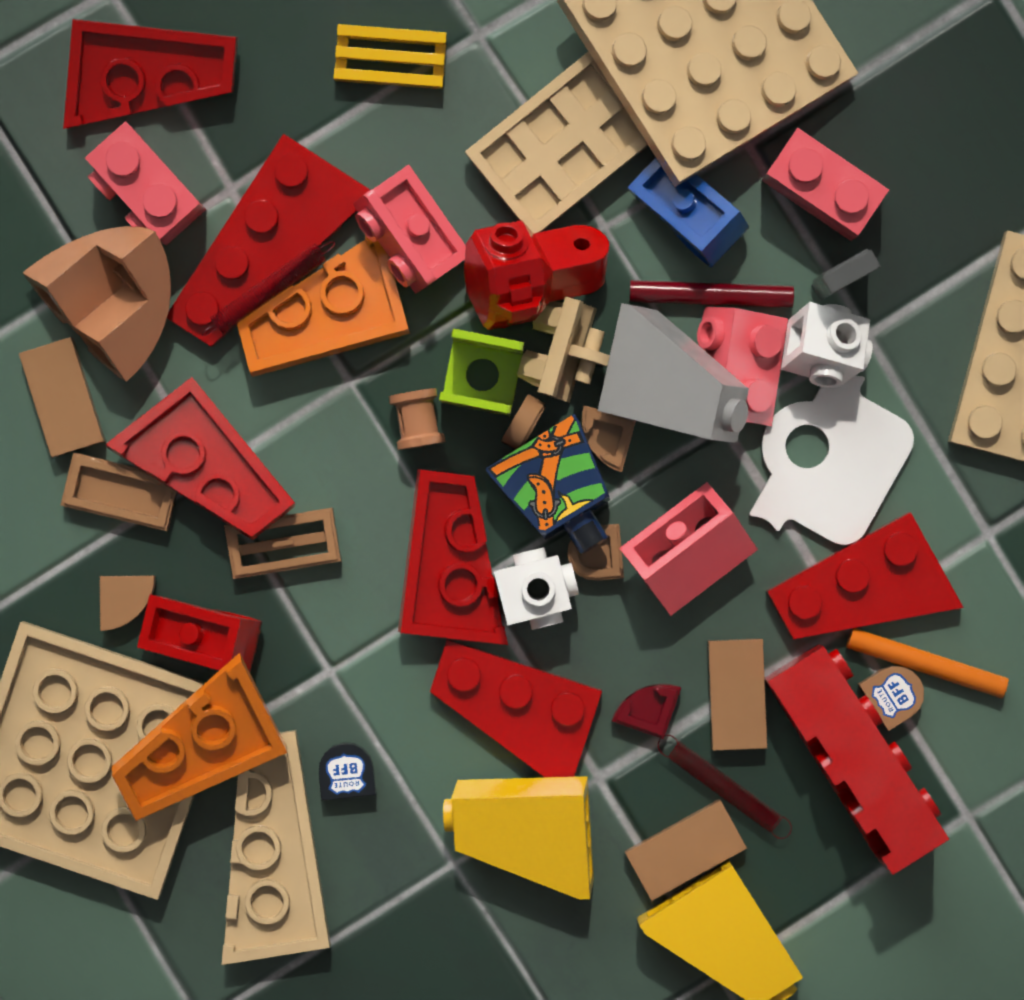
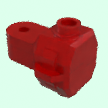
[464,220,609,330]

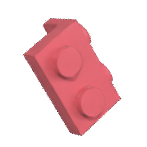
[352,164,466,294]
[697,307,788,426]

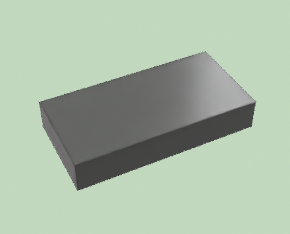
[812,249,881,301]

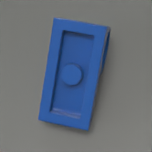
[628,158,749,267]

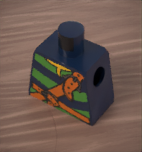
[485,414,610,555]

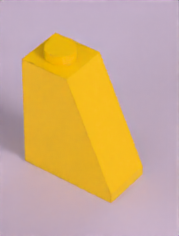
[443,776,594,900]
[637,859,803,1000]

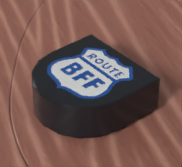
[319,742,377,801]

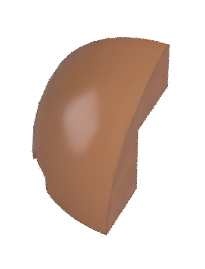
[23,226,171,382]

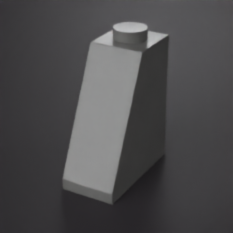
[597,303,749,443]

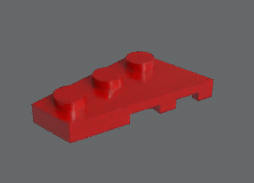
[63,19,239,129]
[105,377,295,540]
[398,469,508,645]
[766,512,964,639]
[430,639,602,777]

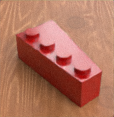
[765,644,950,875]

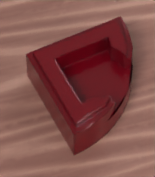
[611,684,681,739]

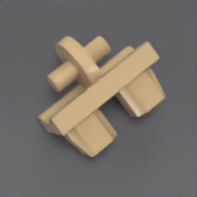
[517,296,610,403]

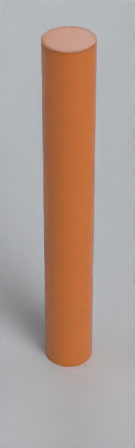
[846,628,1009,699]

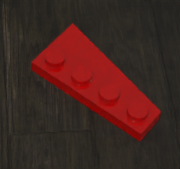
[167,133,370,347]

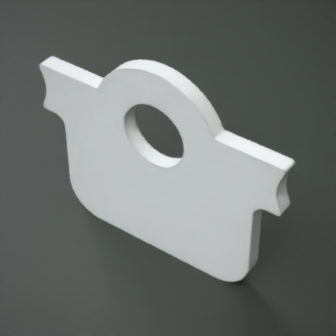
[749,376,914,545]

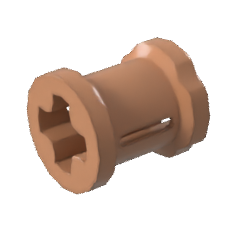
[388,388,445,450]

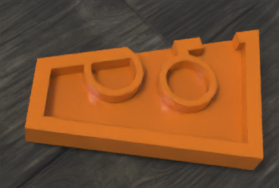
[237,236,410,377]
[112,653,287,821]

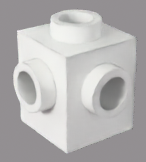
[781,302,873,388]
[494,547,579,630]

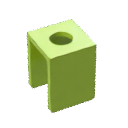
[439,329,524,416]

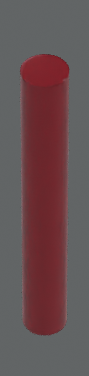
[629,280,794,308]

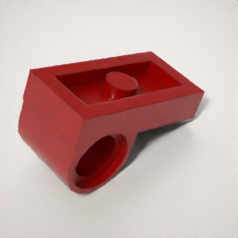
[137,594,262,672]

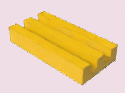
[333,24,447,89]

